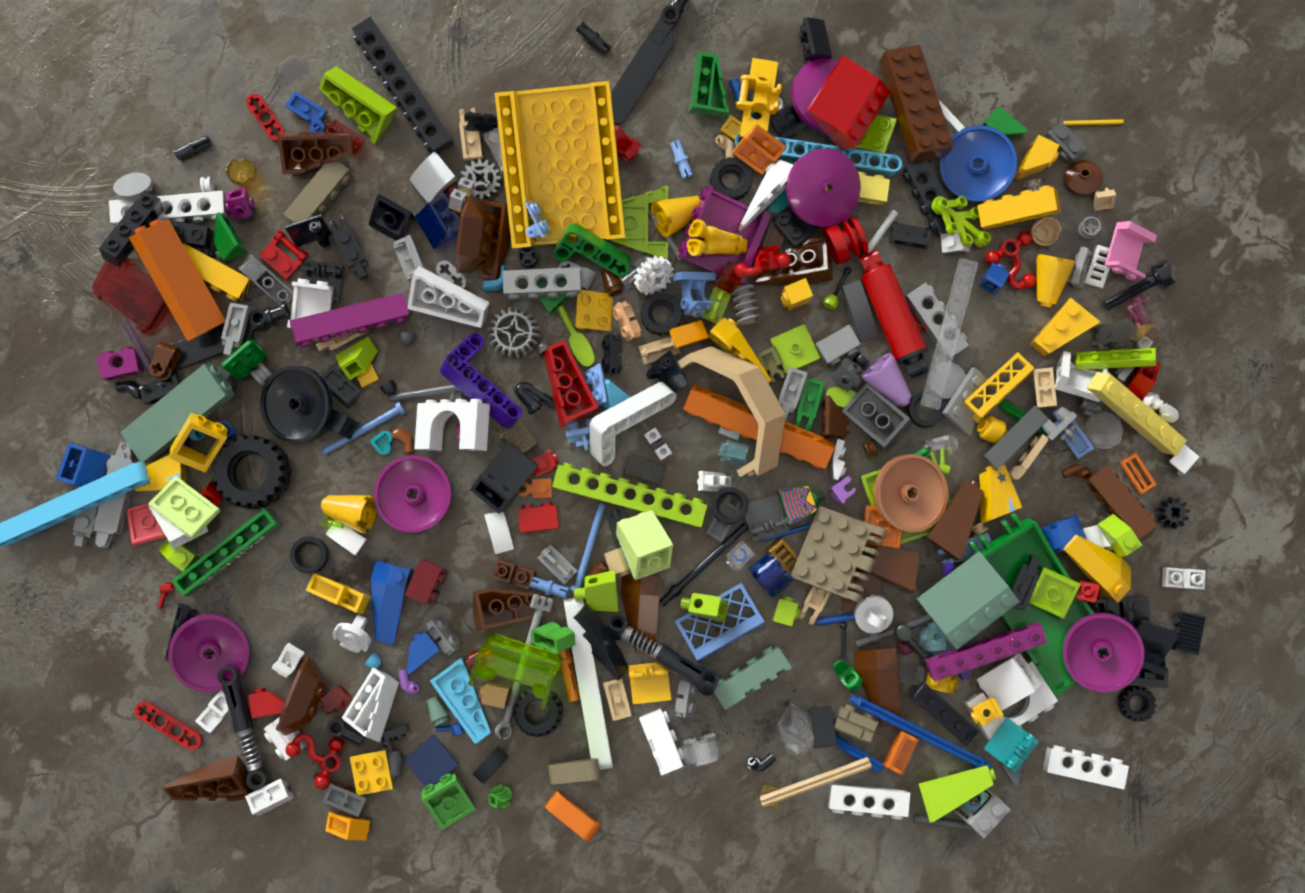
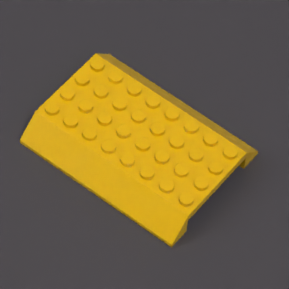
[495,81,626,248]

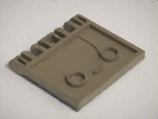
[790,506,888,603]

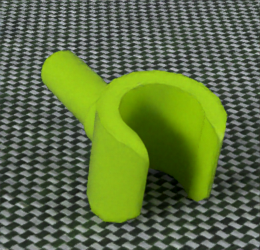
[938,448,950,476]

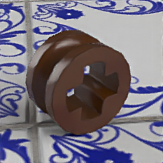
[863,440,878,459]

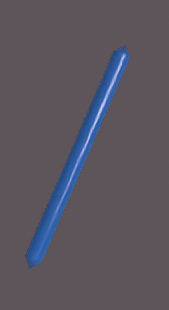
[761,523,812,542]

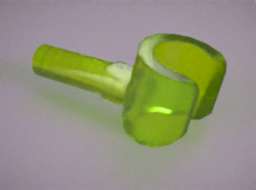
[318,515,344,528]

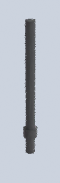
[855,615,933,648]

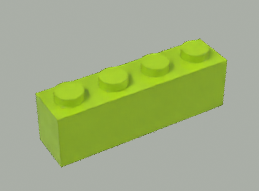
[319,66,397,145]

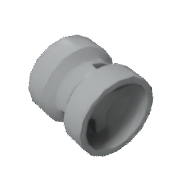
[1077,217,1101,239]

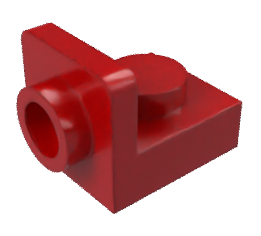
[531,450,559,478]
[1076,580,1101,603]

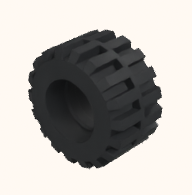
[513,687,563,737]

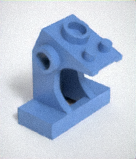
[673,272,716,317]

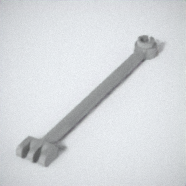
[495,594,553,740]

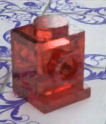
[714,261,741,294]
[320,684,353,715]

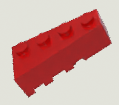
[544,340,599,429]

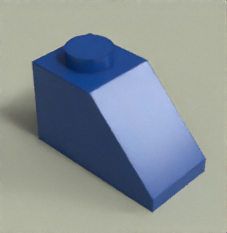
[978,263,1009,295]
[406,631,442,675]

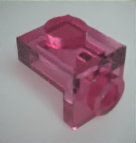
[1128,295,1151,327]

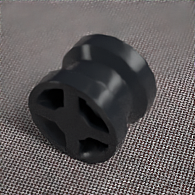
[518,247,538,268]

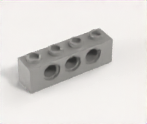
[503,267,582,300]
[905,282,969,360]

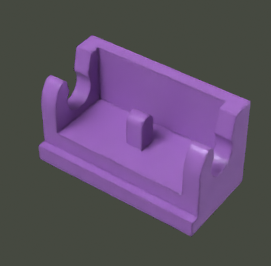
[828,475,856,506]

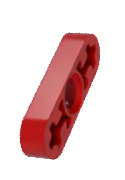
[246,94,286,143]

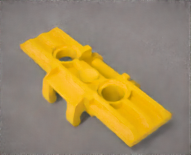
[736,58,782,138]

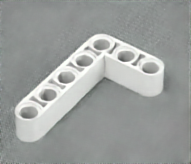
[590,382,677,466]

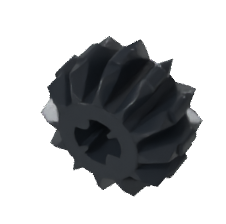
[1155,497,1190,530]

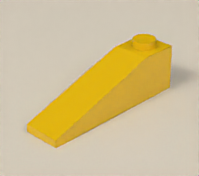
[709,317,771,384]
[1063,535,1131,603]

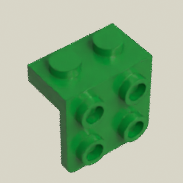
[221,338,268,381]

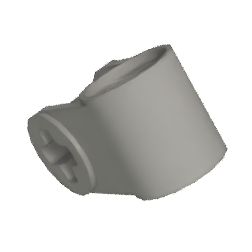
[558,261,596,291]

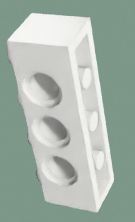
[1043,745,1129,789]
[828,783,910,820]

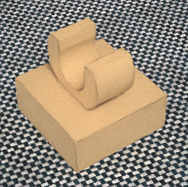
[1093,188,1116,211]

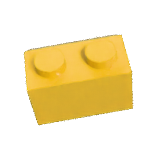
[1014,135,1059,180]

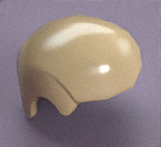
[1031,217,1062,246]

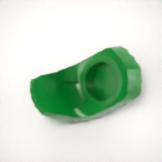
[833,660,863,692]

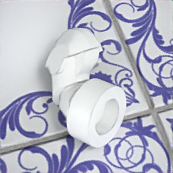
[1143,392,1179,423]

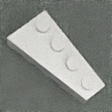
[407,266,489,328]

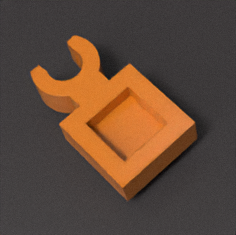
[519,478,552,499]

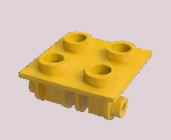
[575,290,613,332]
[628,662,671,704]
[350,750,393,795]

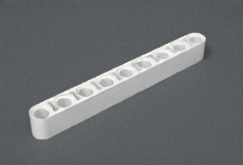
[564,598,613,770]

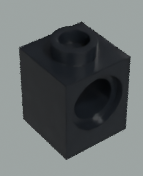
[326,409,359,440]

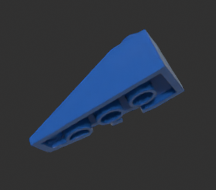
[371,561,413,645]

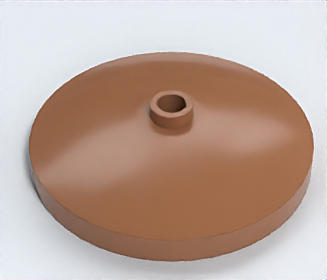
[874,454,948,532]

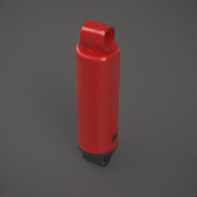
[859,249,929,379]

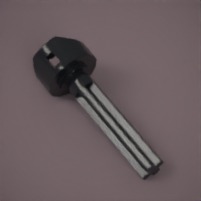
[1103,260,1176,310]

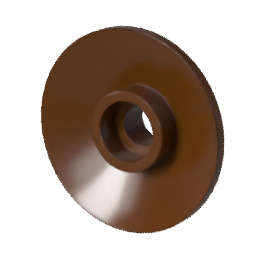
[1064,160,1103,195]

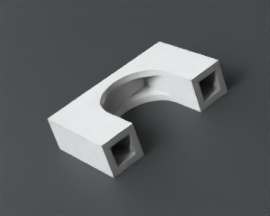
[414,399,490,451]
[963,660,1058,742]

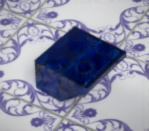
[415,194,460,249]

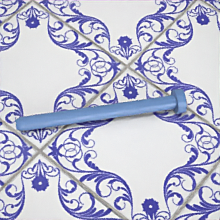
[321,402,406,455]
[570,503,606,591]

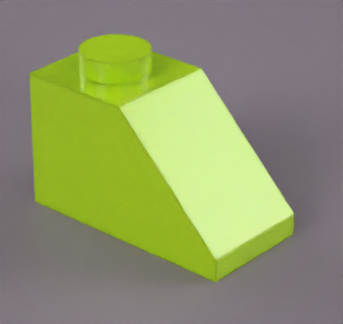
[1097,514,1142,557]
[158,539,201,571]

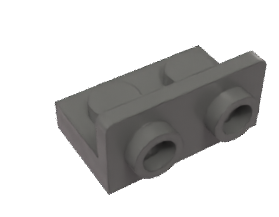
[1045,121,1087,165]

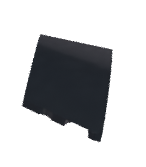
[1088,596,1150,629]

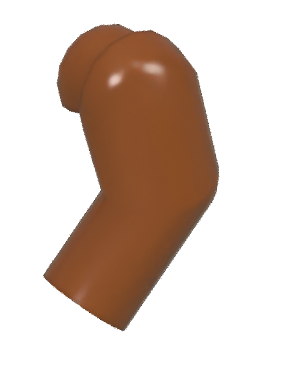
[392,428,414,453]

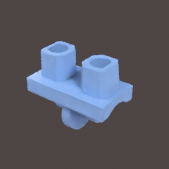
[566,418,593,451]

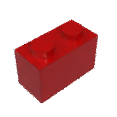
[518,502,560,533]

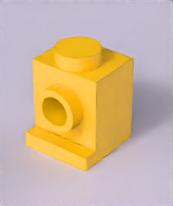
[970,697,1004,726]

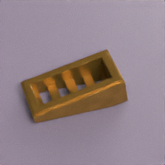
[766,537,798,580]

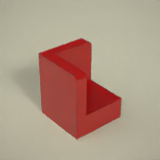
[199,481,223,507]

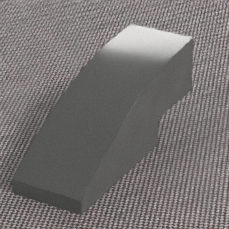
[841,280,878,343]

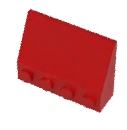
[806,56,891,151]

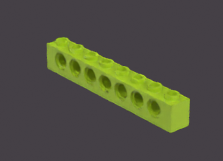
[552,463,707,528]

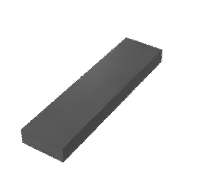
[982,405,1049,471]

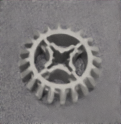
[488,307,540,358]

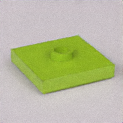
[770,324,820,374]
[1028,567,1081,619]

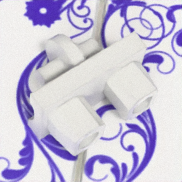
[697,471,731,492]

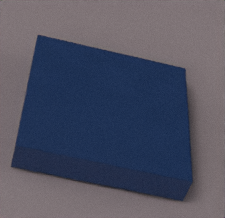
[403,734,459,787]

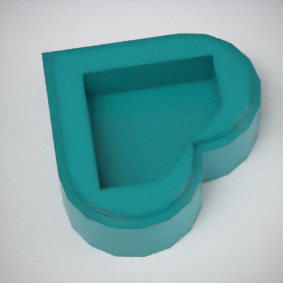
[369,431,394,456]

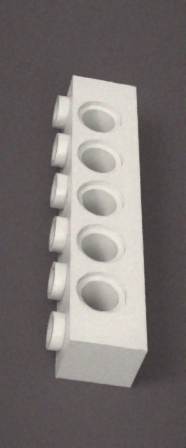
[109,191,229,227]

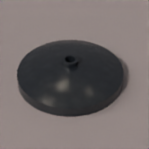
[260,366,332,443]

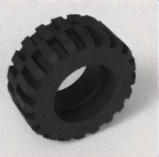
[212,434,291,509]

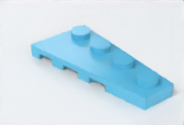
[430,658,492,744]

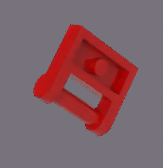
[258,230,309,281]

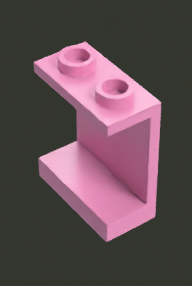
[1105,221,1157,281]

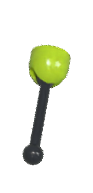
[822,267,851,310]

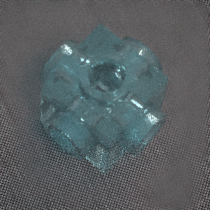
[920,623,947,651]

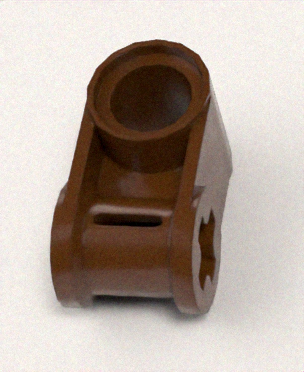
[149,342,181,381]

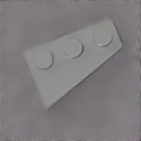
[942,367,988,436]

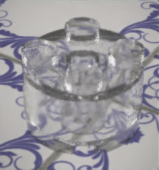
[681,732,725,769]

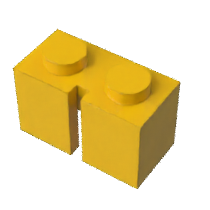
[780,278,813,311]

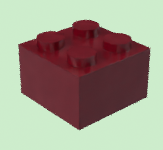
[405,559,448,604]

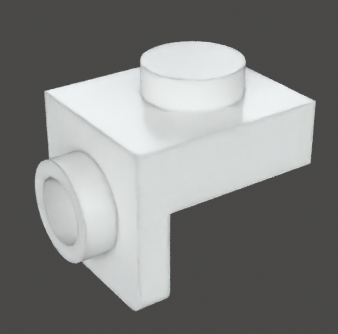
[941,233,972,254]
[272,643,305,678]

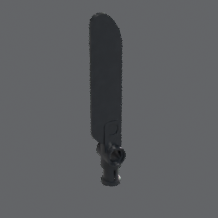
[611,0,688,124]
[149,302,291,374]

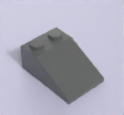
[842,383,913,452]

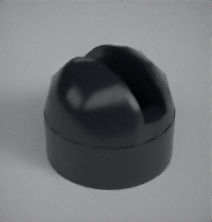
[853,352,870,368]
[380,379,396,395]

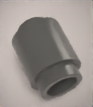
[386,751,403,780]

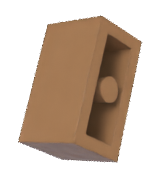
[479,682,512,709]

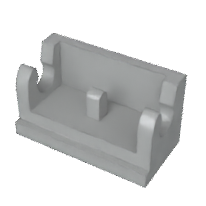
[393,235,425,281]

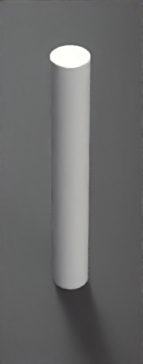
[860,210,898,256]

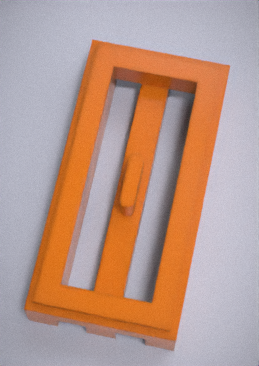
[1119,453,1157,495]

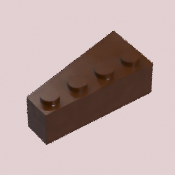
[1087,466,1158,543]

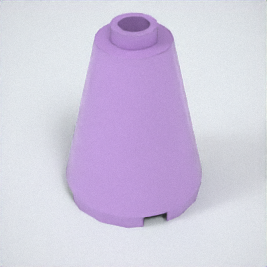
[861,353,912,407]

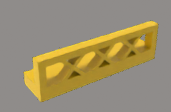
[964,352,1034,423]

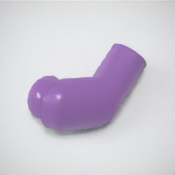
[399,669,420,695]

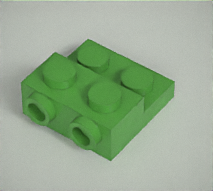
[421,773,476,830]

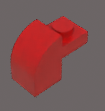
[614,125,642,162]

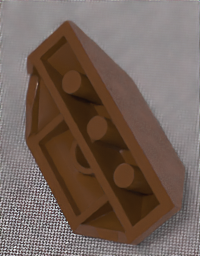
[455,196,493,273]
[275,656,325,736]

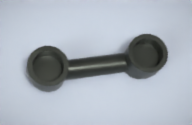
[894,624,935,668]

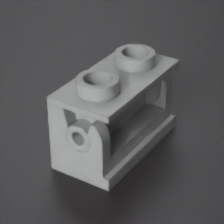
[815,325,860,366]

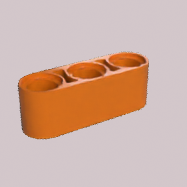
[545,791,601,842]

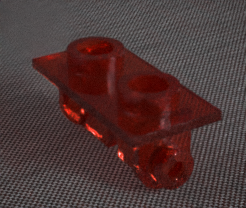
[325,119,366,154]

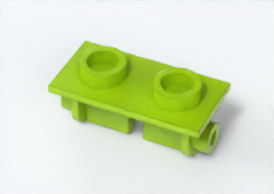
[702,283,733,324]

